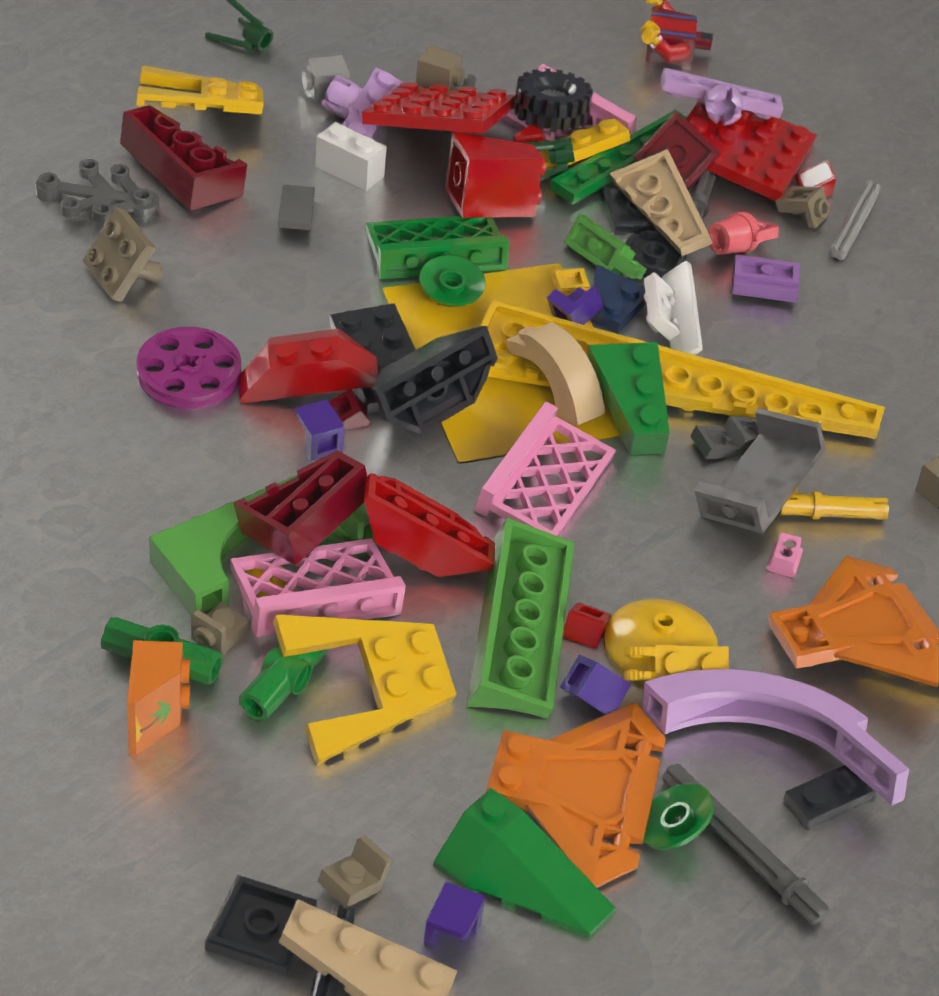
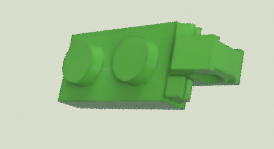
[564,214,647,280]

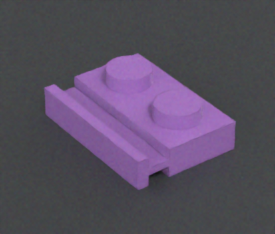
[732,255,800,303]

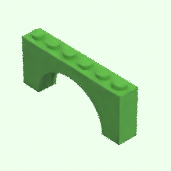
[149,475,375,615]

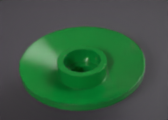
[419,255,486,306]
[643,783,715,850]

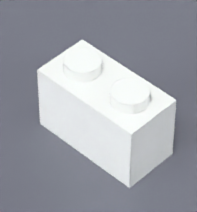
[315,122,386,191]

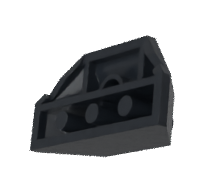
[372,326,498,434]

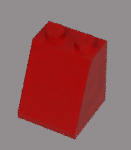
[445,132,546,218]

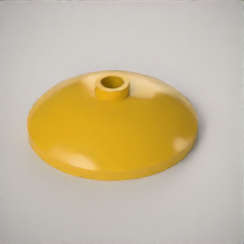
[604,598,718,686]

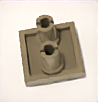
[82,207,164,302]

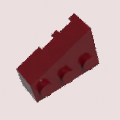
[233,450,367,566]

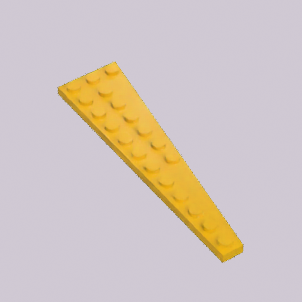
[480,300,885,439]

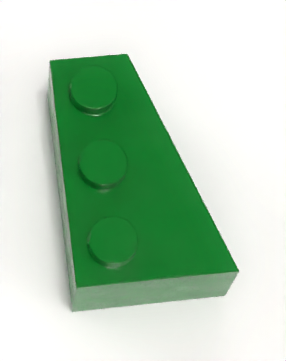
[587,342,670,455]

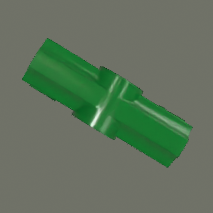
[101,617,223,685]
[239,646,330,721]

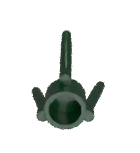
[205,0,274,52]
[525,137,575,181]

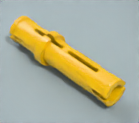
[779,491,889,520]

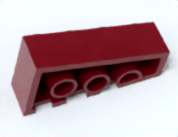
[120,105,248,211]

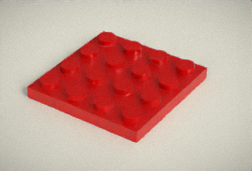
[362,82,515,134]
[685,102,817,201]

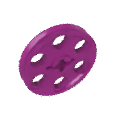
[136,327,241,409]

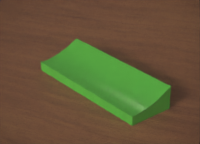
[466,518,575,719]

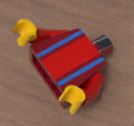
[640,0,713,63]

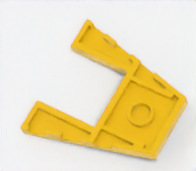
[136,65,263,114]
[273,615,457,766]

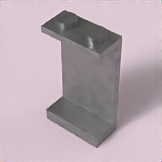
[694,408,826,534]

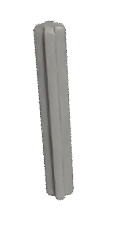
[829,181,881,261]

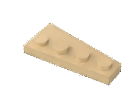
[610,149,712,256]
[279,900,457,996]

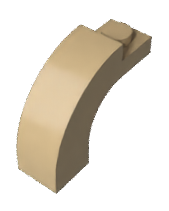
[506,322,605,425]

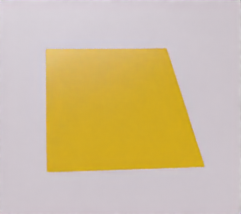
[382,263,620,462]

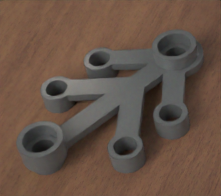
[35,159,159,224]

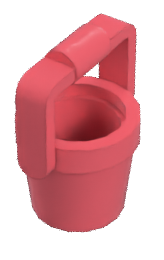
[708,212,778,255]

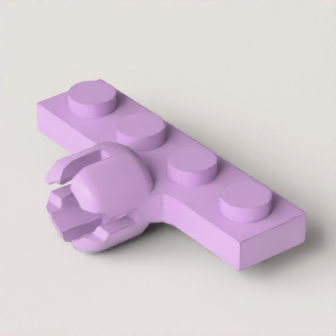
[322,67,402,138]
[661,68,783,125]

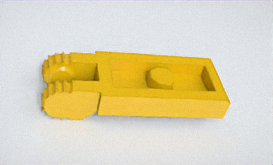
[624,645,729,682]

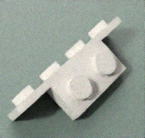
[644,261,703,355]

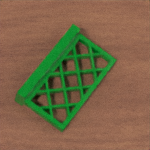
[365,216,509,279]

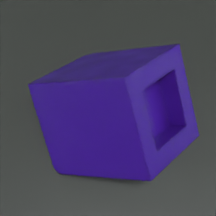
[547,286,603,325]
[295,399,345,461]
[559,654,631,715]
[423,882,485,947]

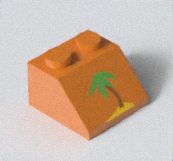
[127,640,191,755]

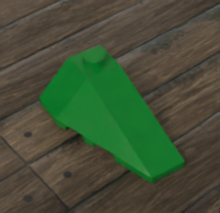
[433,787,616,938]

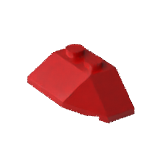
[239,328,379,404]
[364,473,495,577]

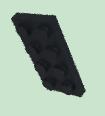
[330,303,416,414]

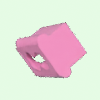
[766,532,803,578]

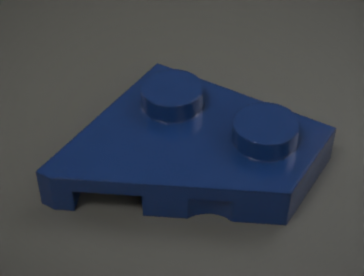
[590,265,647,334]

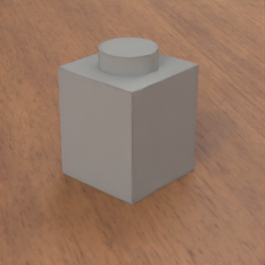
[302,55,350,101]

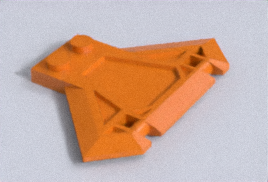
[768,556,939,687]
[486,702,666,888]

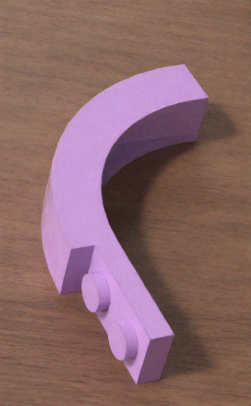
[642,669,910,805]

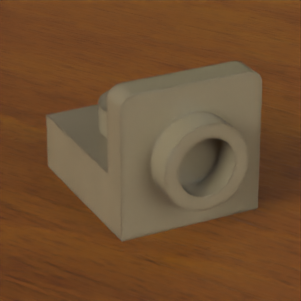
[776,186,829,229]
[191,602,251,656]
[317,836,392,906]

